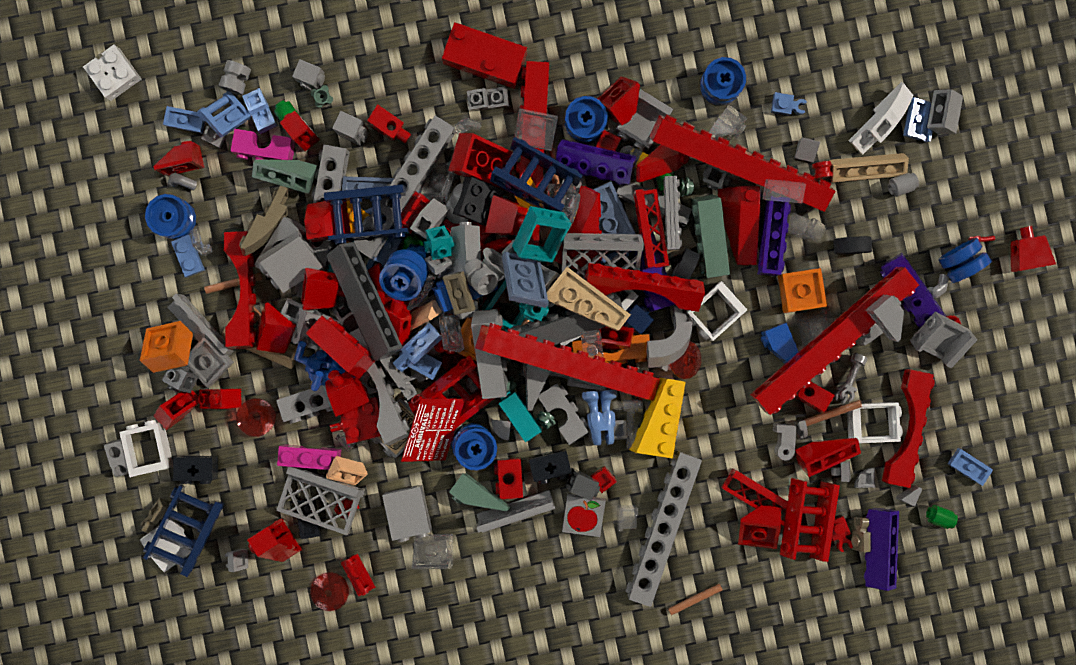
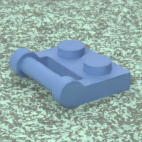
[198,91,252,138]

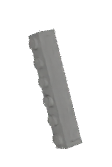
[663,176,682,251]

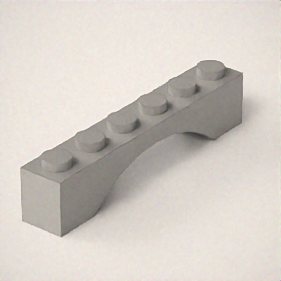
[349,329,410,446]

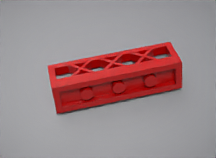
[633,189,669,269]
[721,468,788,526]

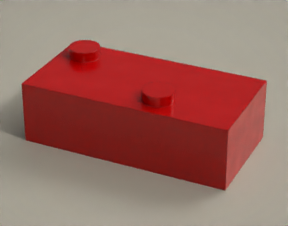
[442,22,527,89]

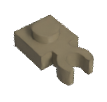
[141,497,168,534]
[851,517,870,552]

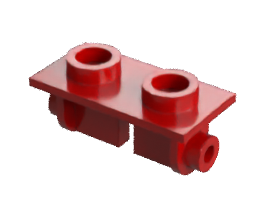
[401,191,430,234]
[341,553,376,596]

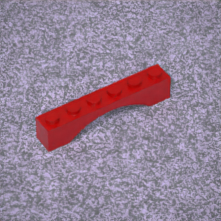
[224,231,257,349]
[584,263,705,312]
[882,369,935,488]

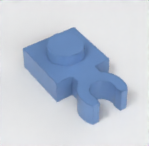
[771,92,807,116]

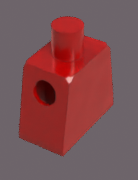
[367,104,411,143]
[485,195,528,235]
[1011,226,1056,272]
[301,268,345,310]
[384,298,412,347]
[325,370,370,416]
[795,382,835,413]

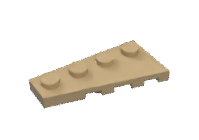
[547,267,631,331]

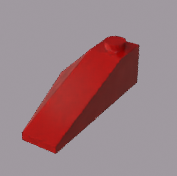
[555,186,602,271]
[717,186,760,265]

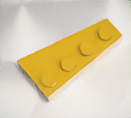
[629,378,686,458]

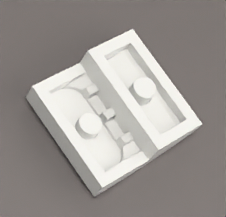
[140,518,191,572]

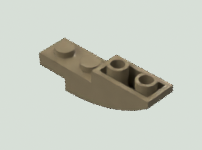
[239,186,289,256]

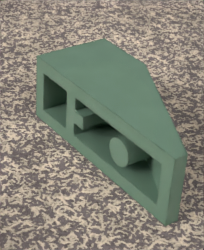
[252,160,317,194]
[449,473,512,511]

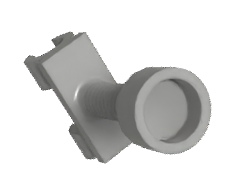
[833,353,867,404]

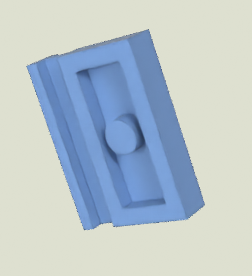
[903,97,933,142]

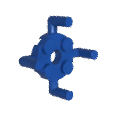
[294,341,345,391]

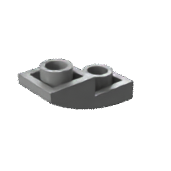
[467,86,509,111]

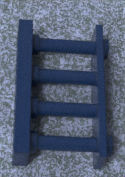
[490,137,583,212]
[324,184,410,245]
[143,485,225,577]

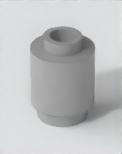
[888,173,919,197]

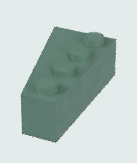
[691,194,730,278]

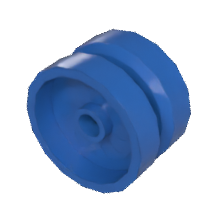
[700,57,746,105]
[565,96,608,143]
[145,194,196,239]
[938,238,992,283]
[379,249,429,301]
[451,423,497,470]

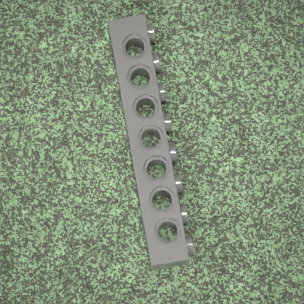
[352,115,456,260]
[295,145,350,297]
[276,364,429,424]
[626,451,702,607]

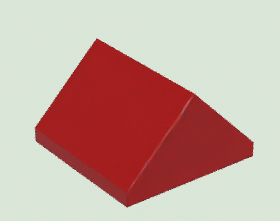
[256,302,296,354]

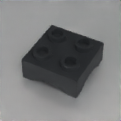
[453,177,504,227]

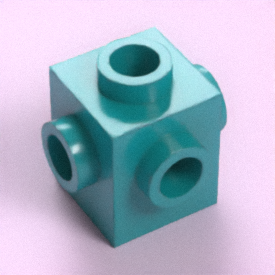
[424,225,454,260]
[519,303,549,322]

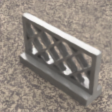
[561,233,644,279]
[276,467,365,535]
[477,490,555,533]

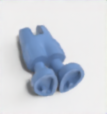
[582,390,618,446]

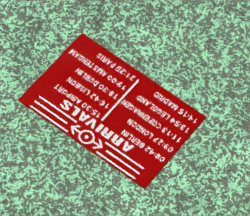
[401,398,465,462]

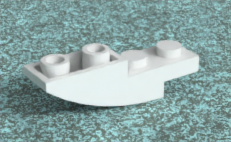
[848,82,913,155]

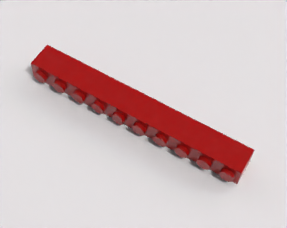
[512,61,549,246]
[649,114,836,212]
[750,267,919,415]
[475,323,660,401]

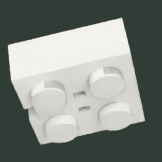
[83,45,142,101]

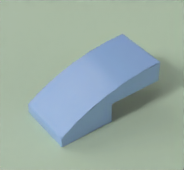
[242,88,278,134]

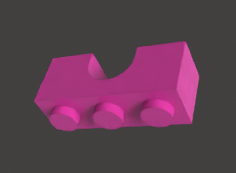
[231,129,296,160]
[277,444,341,470]

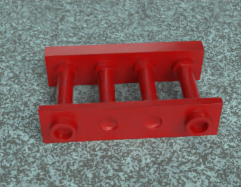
[408,355,495,428]
[780,478,840,562]

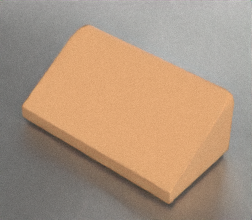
[410,300,442,331]
[326,456,367,485]

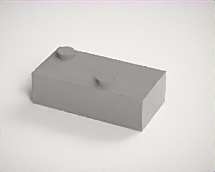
[471,309,508,399]

